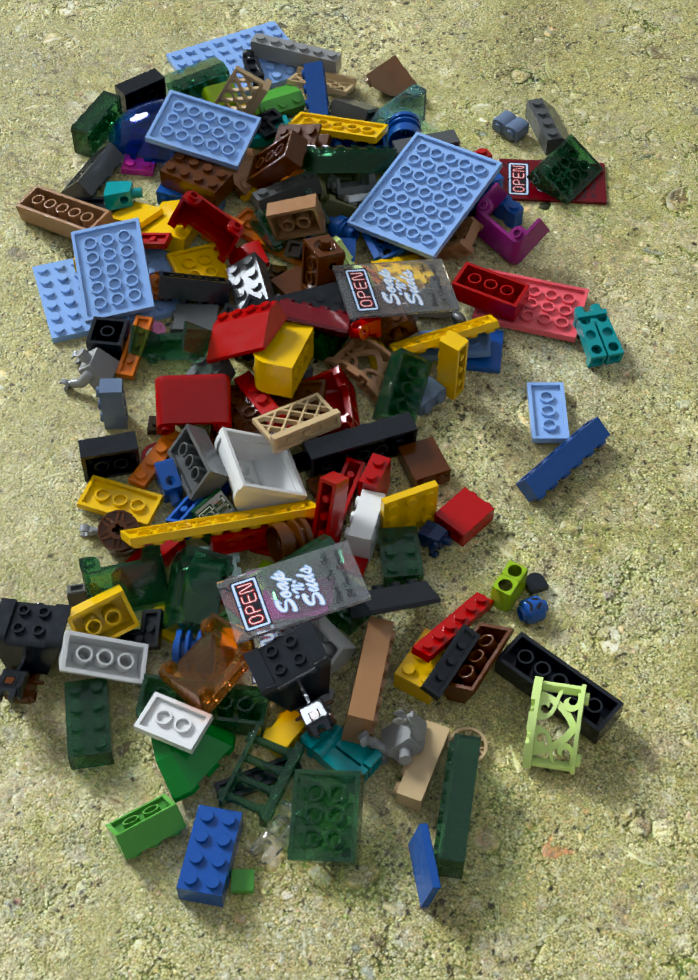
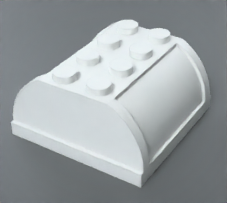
[214,427,307,511]

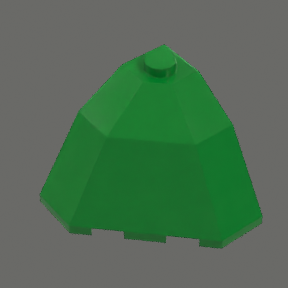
[151,724,236,803]

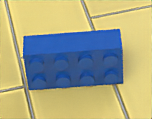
[176,805,244,907]

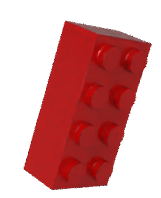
[451,262,530,322]

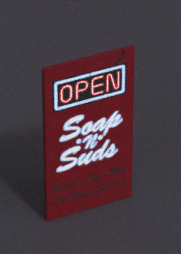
[499,159,607,205]

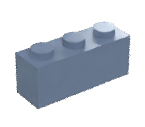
[96,378,128,429]

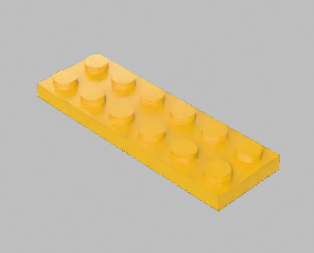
[288,111,389,144]
[388,314,500,359]

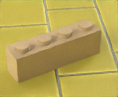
[393,720,450,811]

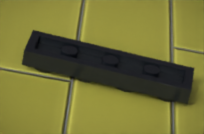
[420,624,481,701]
[214,752,304,806]

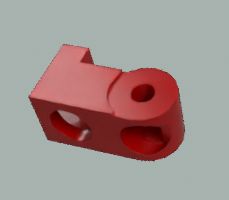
[348,316,381,340]

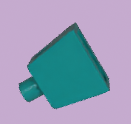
[103,181,143,210]

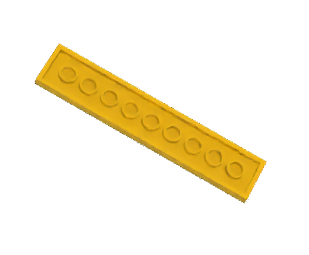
[120,500,316,548]

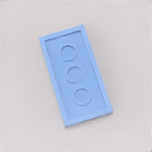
[526,382,570,443]

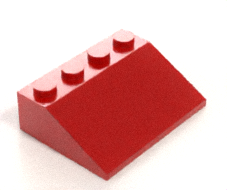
[206,300,287,364]

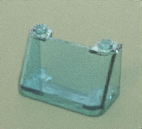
[370,84,427,148]

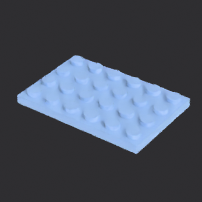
[145,90,261,170]
[71,217,156,325]

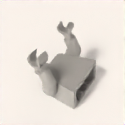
[59,348,119,391]
[358,710,427,765]

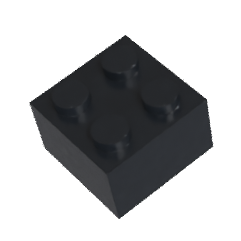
[86,316,130,360]

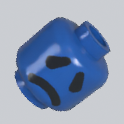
[517,595,549,625]

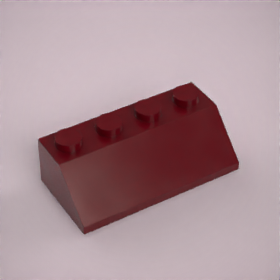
[279,298,351,339]

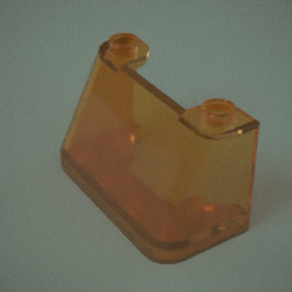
[158,613,255,713]

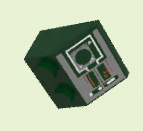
[190,488,237,545]

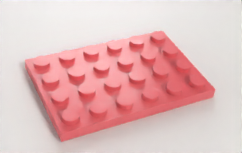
[472,269,589,343]

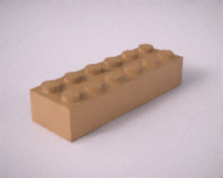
[15,185,114,239]
[341,616,396,745]

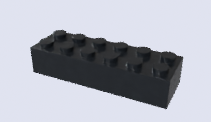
[302,412,418,479]
[494,631,624,744]

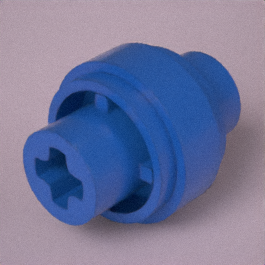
[325,215,359,240]

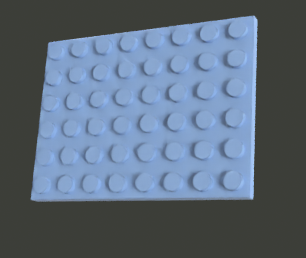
[166,21,297,100]
[347,132,503,261]
[32,249,188,343]

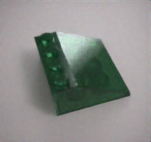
[164,57,230,98]
[526,134,604,205]
[287,769,365,867]

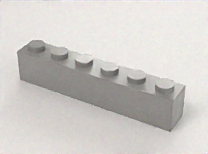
[251,33,341,74]

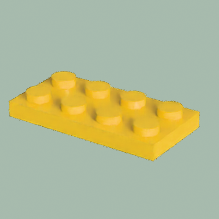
[77,475,164,527]

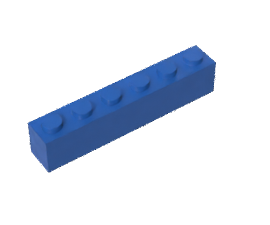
[516,417,611,502]

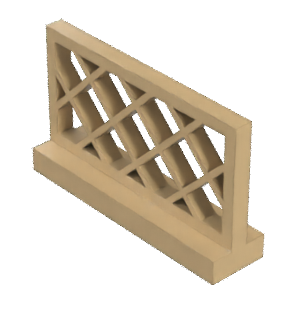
[214,66,272,115]
[286,66,357,96]
[252,392,341,454]

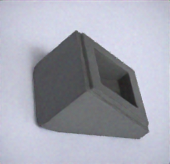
[67,583,89,607]

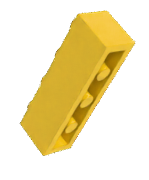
[436,330,469,400]

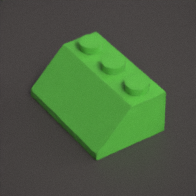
[255,85,306,117]
[105,793,187,860]

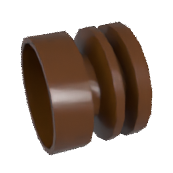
[97,510,141,557]
[266,517,315,565]

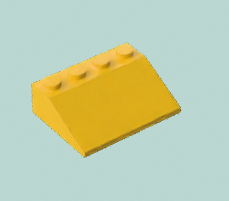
[141,200,199,252]

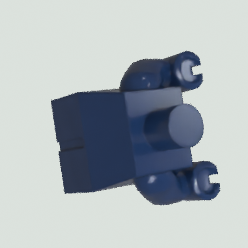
[418,520,453,559]

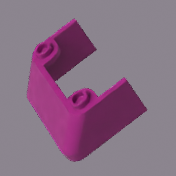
[475,182,550,265]

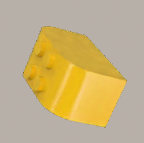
[253,321,314,398]

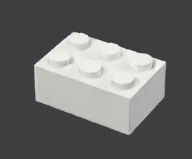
[344,489,385,563]

